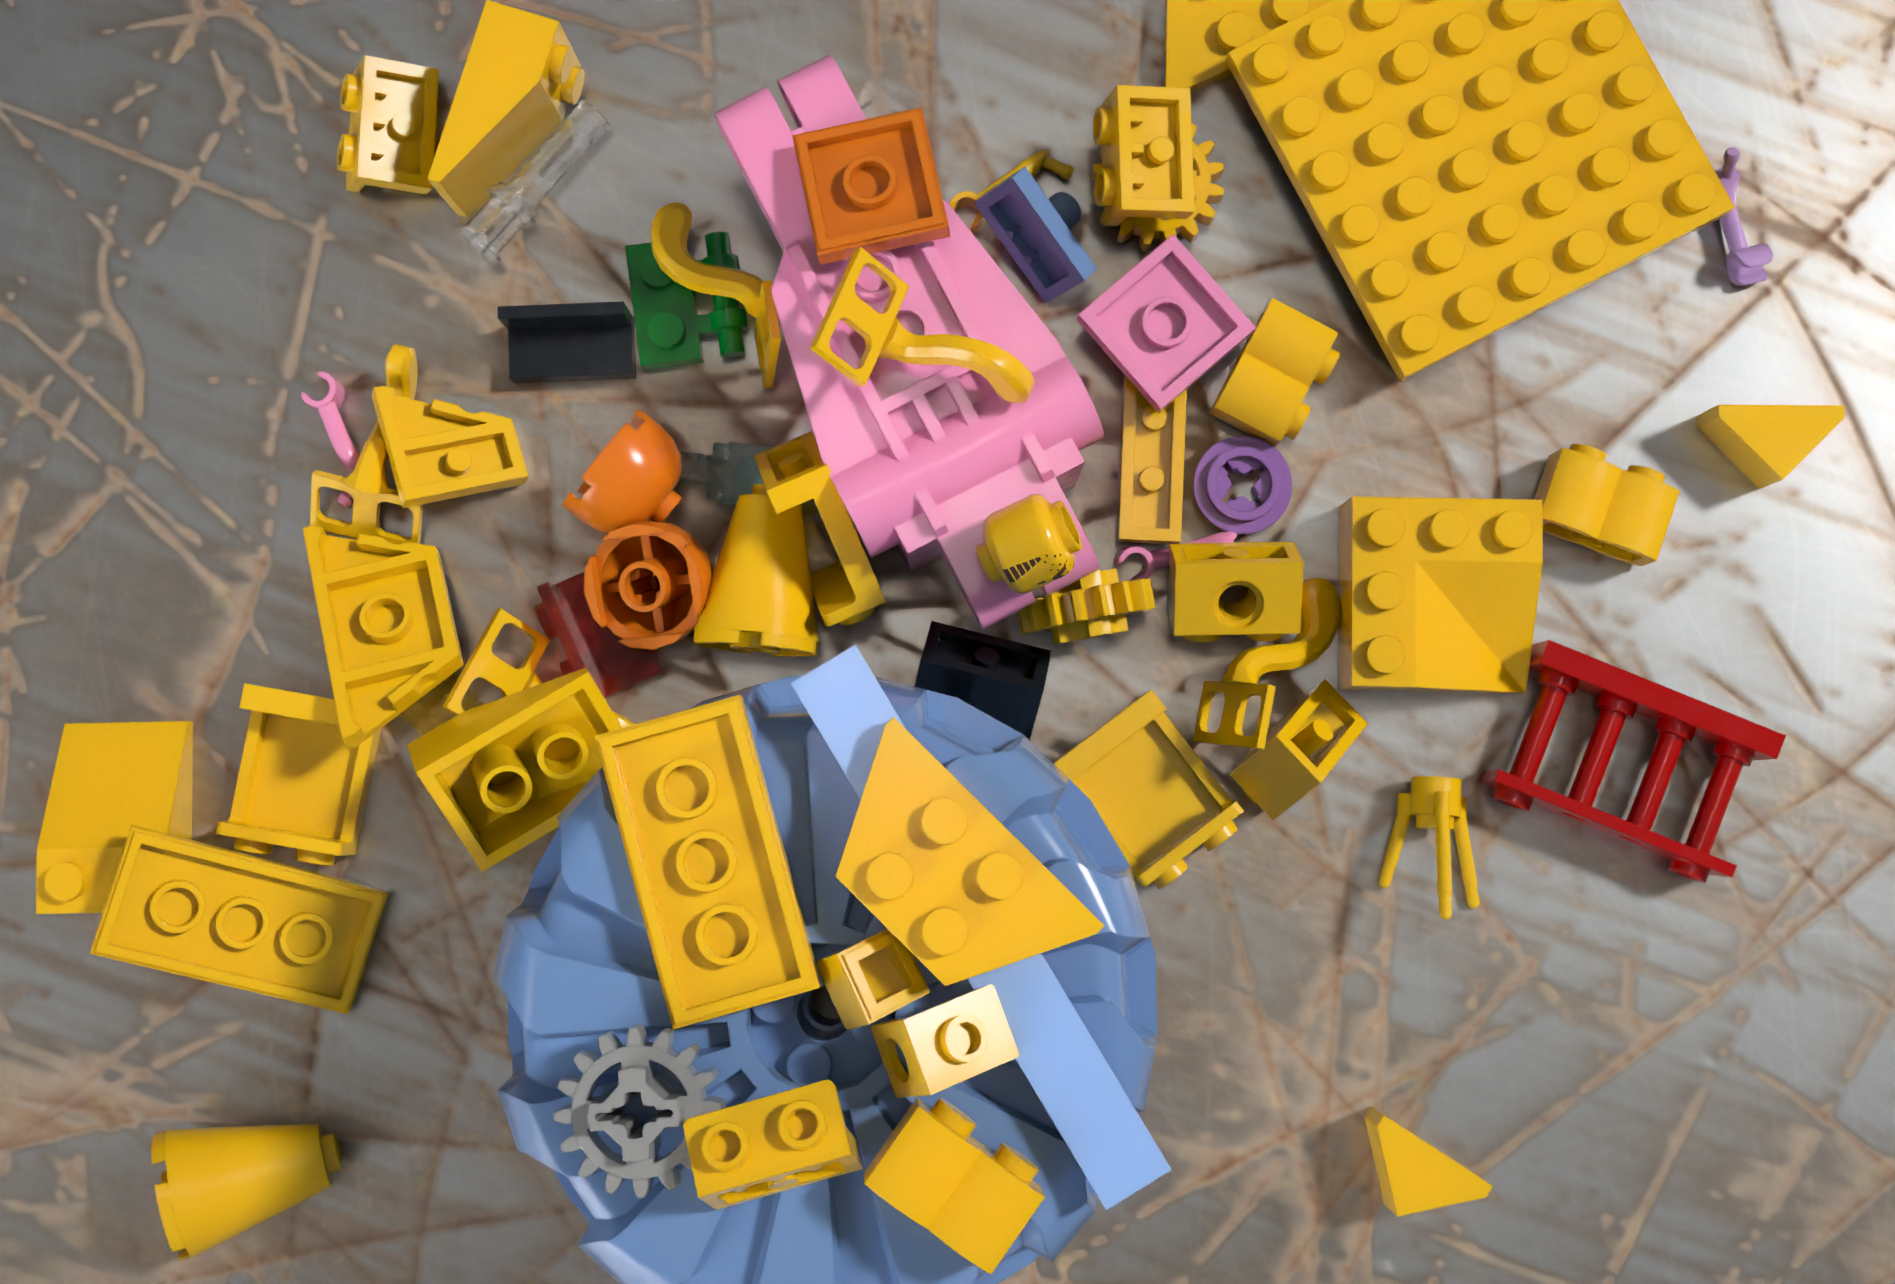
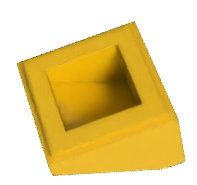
[817,929,930,1030]

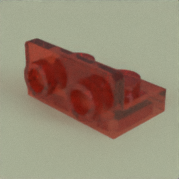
[534,571,664,700]

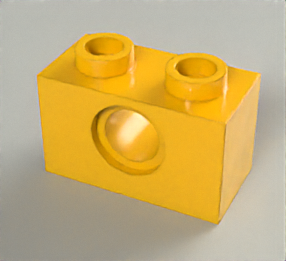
[1168,542,1304,642]

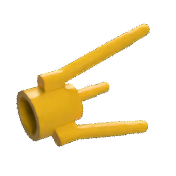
[1378,776,1480,920]

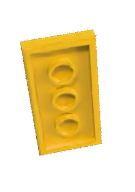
[594,695,822,1030]
[90,824,388,1014]

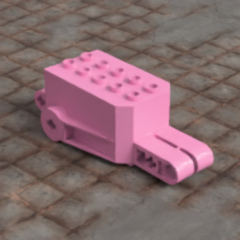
[714,54,1104,629]

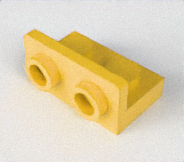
[337,55,439,195]
[1092,85,1195,226]
[683,1080,863,1210]

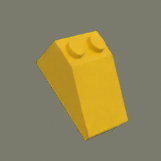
[427,0,585,218]
[407,668,622,872]
[36,721,193,914]

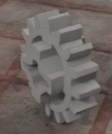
[553,1024,726,1198]

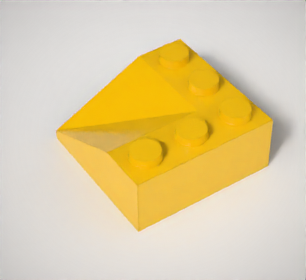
[1338,496,1543,694]

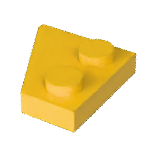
[371,386,528,508]

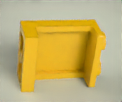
[754,431,886,626]
[215,683,381,866]
[1053,689,1244,889]

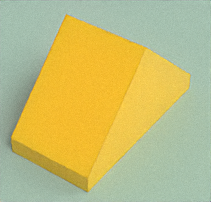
[1697,404,1845,489]
[1364,1106,1493,1217]

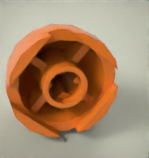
[562,409,682,533]
[584,521,714,650]

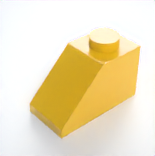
[1229,679,1368,820]

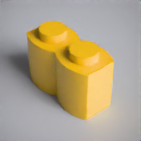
[1209,298,1340,447]
[1534,444,1680,566]
[864,1097,1045,1274]

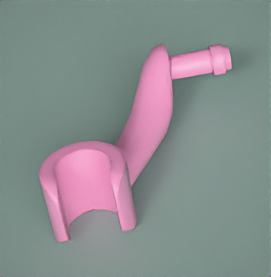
[1113,531,1237,581]

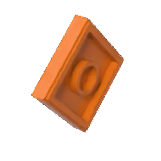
[792,107,950,265]

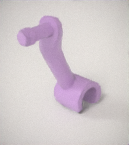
[1716,147,1773,286]

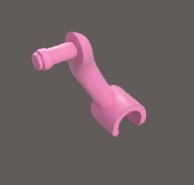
[301,371,360,508]

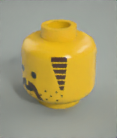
[976,493,1082,594]

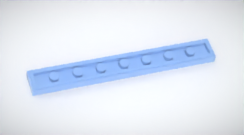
[791,645,1172,1210]

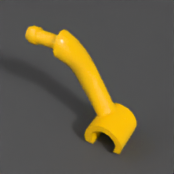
[949,149,1074,234]

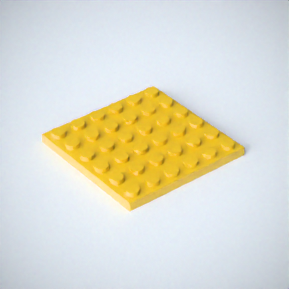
[1226,0,1735,382]

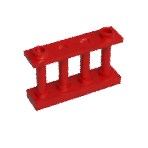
[1478,640,1786,883]

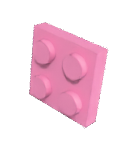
[1077,234,1256,413]

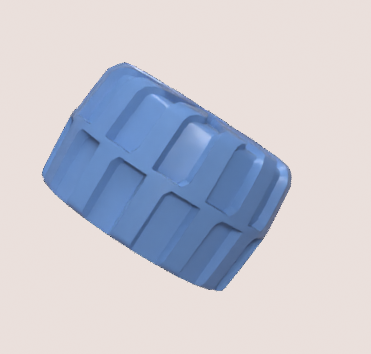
[493,676,1157,1284]

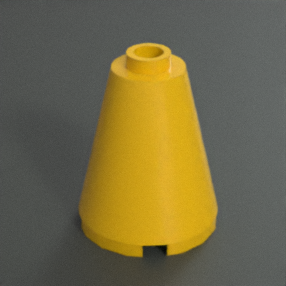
[693,484,819,658]
[151,1123,343,1261]

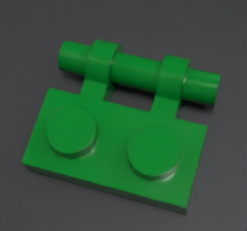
[625,231,748,371]

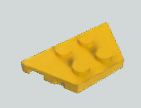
[1163,0,1331,94]
[303,526,464,749]
[835,717,1104,986]

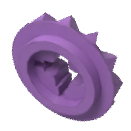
[1193,436,1292,535]

